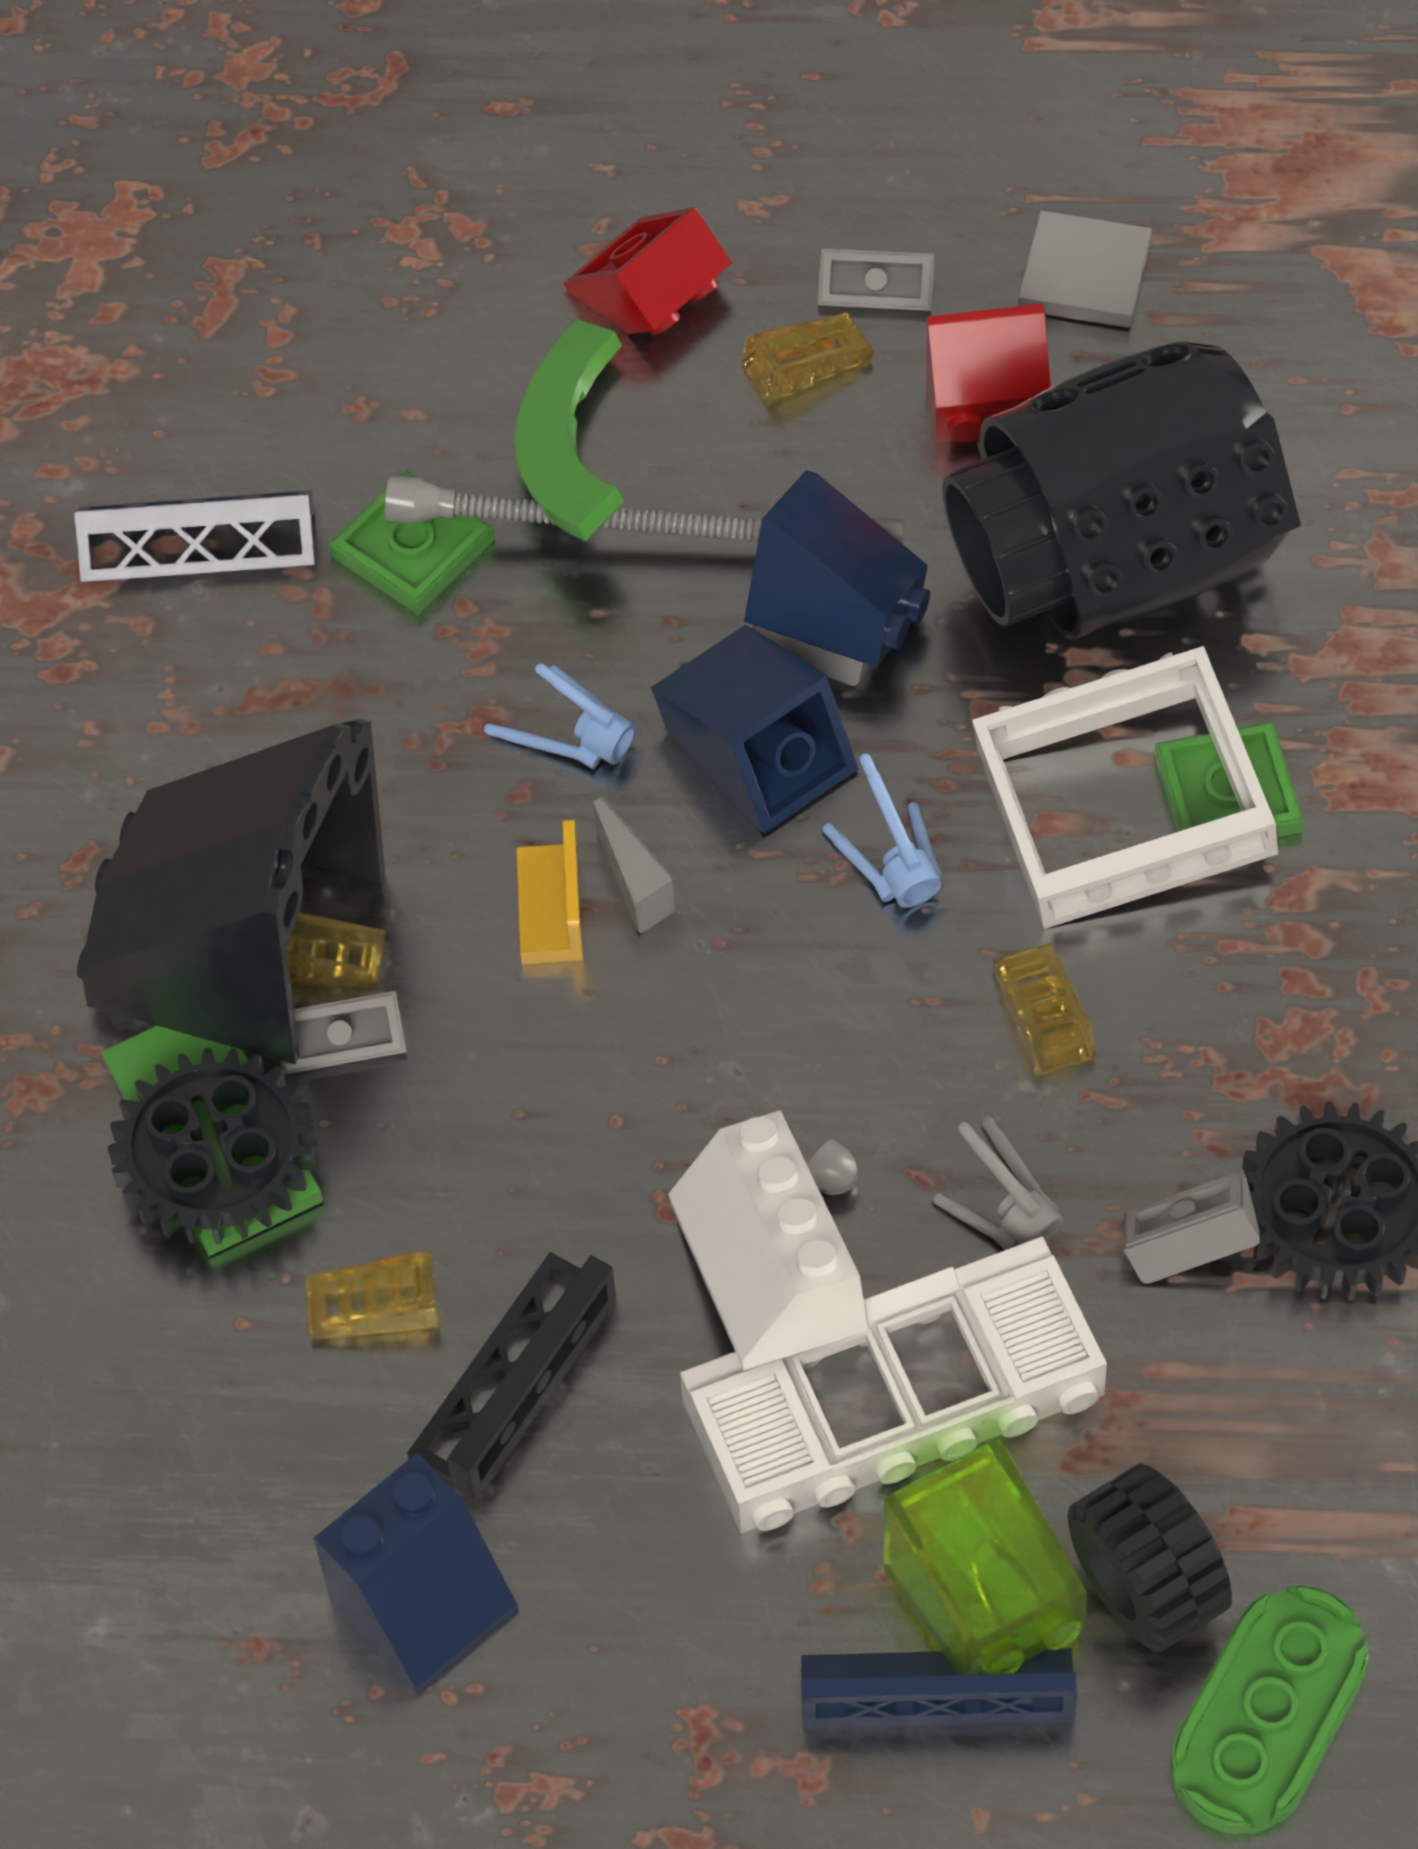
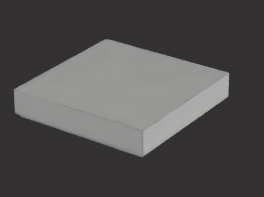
[1018,210,1152,328]

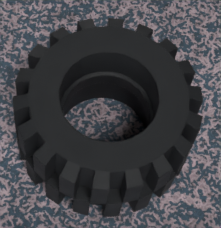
[1067,1463,1232,1652]

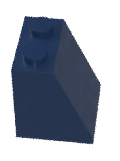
[744,470,930,667]
[651,624,859,833]
[314,1452,518,1694]

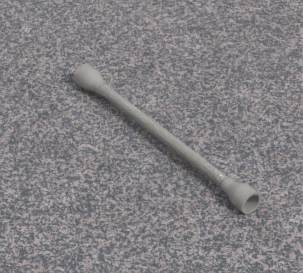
[385,475,905,544]

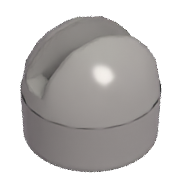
[807,1139,858,1196]

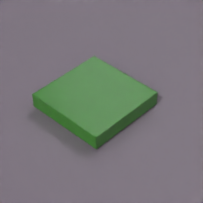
[329,470,495,615]
[1154,722,1304,838]

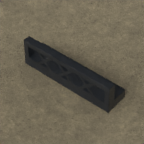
[407,1252,616,1498]

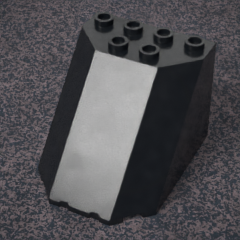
[77,719,385,1065]

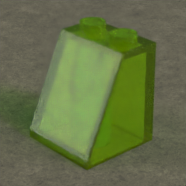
[884,1438,1087,1675]

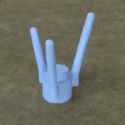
[484,663,637,769]
[822,753,944,908]

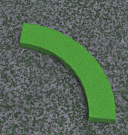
[514,319,624,541]

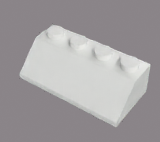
[668,1110,869,1370]

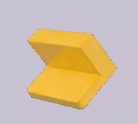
[516,820,583,965]

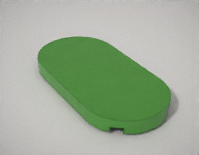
[1171,1585,1369,1835]

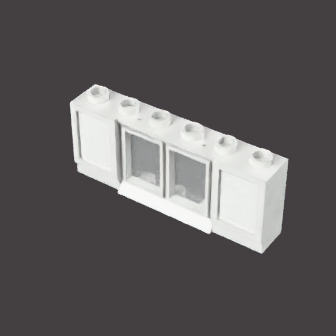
[680,1236,1107,1534]

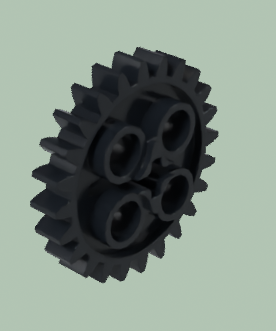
[108,1048,318,1244]
[1242,1101,1418,1300]

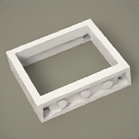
[972,646,1278,929]

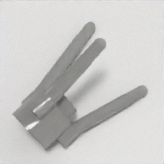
[932,1116,1064,1250]

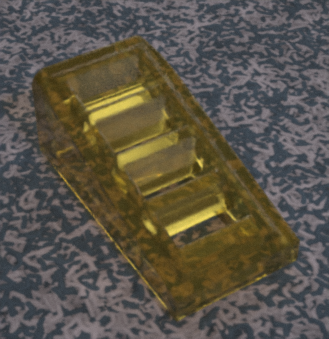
[742,312,874,402]
[287,912,386,988]
[993,942,1096,1075]
[306,1251,439,1340]

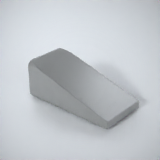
[593,797,676,933]

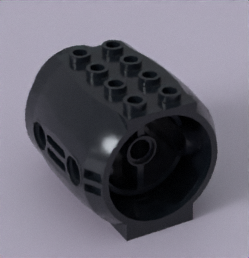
[942,341,1301,640]

